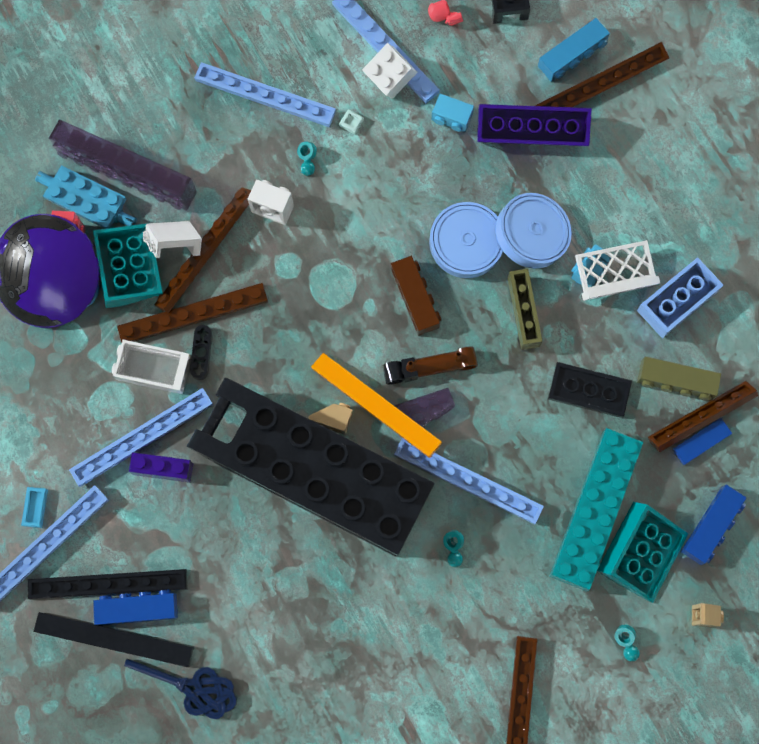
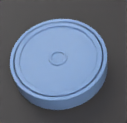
[496,193,572,269]
[429,202,503,278]

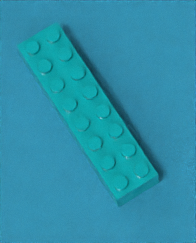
[549,428,643,592]

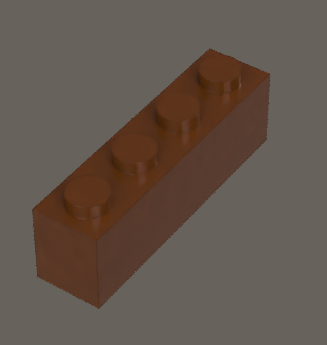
[391,255,442,336]

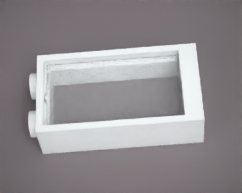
[112,340,191,394]

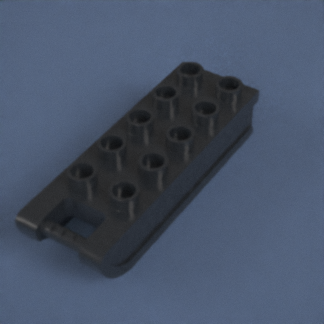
[187,378,435,557]

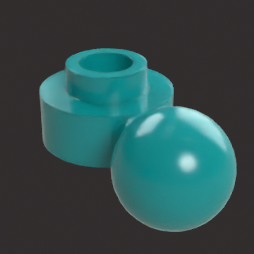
[297,141,317,176]
[443,530,464,567]
[615,625,640,662]

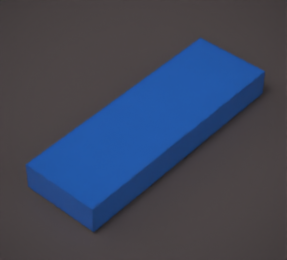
[672,418,732,465]

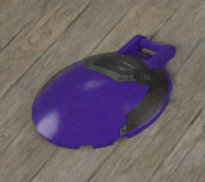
[0,214,99,328]

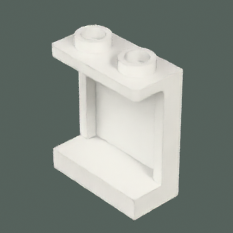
[143,221,202,258]

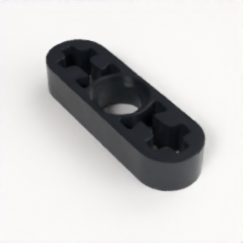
[190,325,212,380]

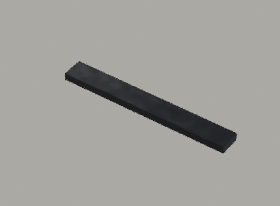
[28,569,187,600]
[33,612,194,667]

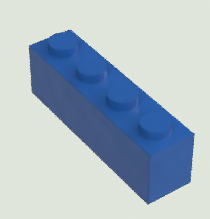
[680,484,746,565]
[93,590,178,626]

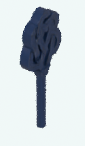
[124,659,237,719]

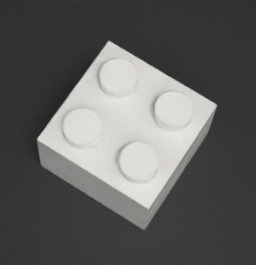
[362,43,418,99]
[248,179,294,225]

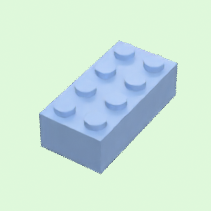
[637,257,724,339]

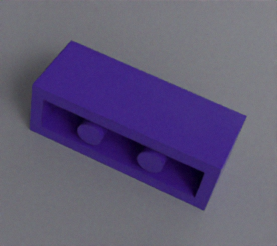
[129,452,193,483]

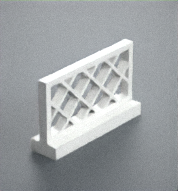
[575,240,660,301]

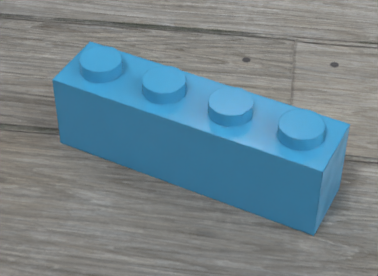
[538,18,610,82]

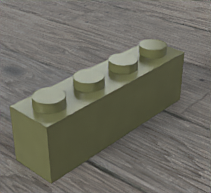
[507,269,542,350]
[637,356,721,401]

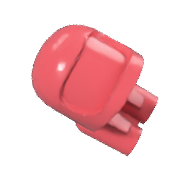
[428,0,463,26]

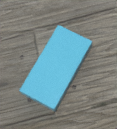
[21,487,48,528]

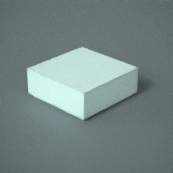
[339,109,364,135]

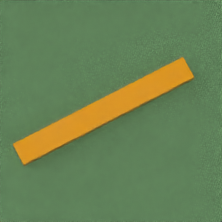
[311,353,442,458]

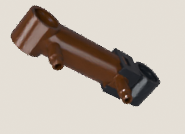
[382,347,478,385]

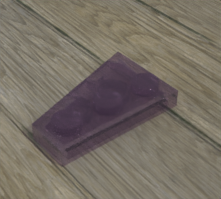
[394,388,455,428]

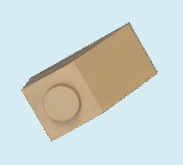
[308,403,353,435]
[692,603,724,627]

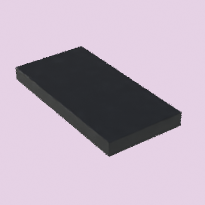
[548,362,632,418]

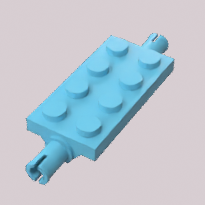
[35,165,137,229]

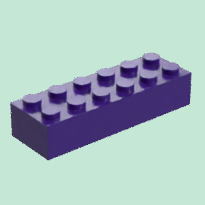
[477,104,592,146]

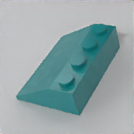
[93,223,163,308]
[597,502,688,603]

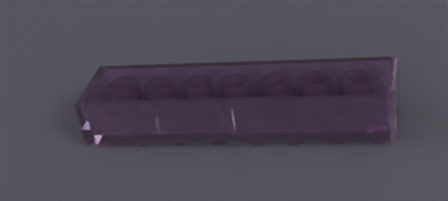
[49,119,197,211]

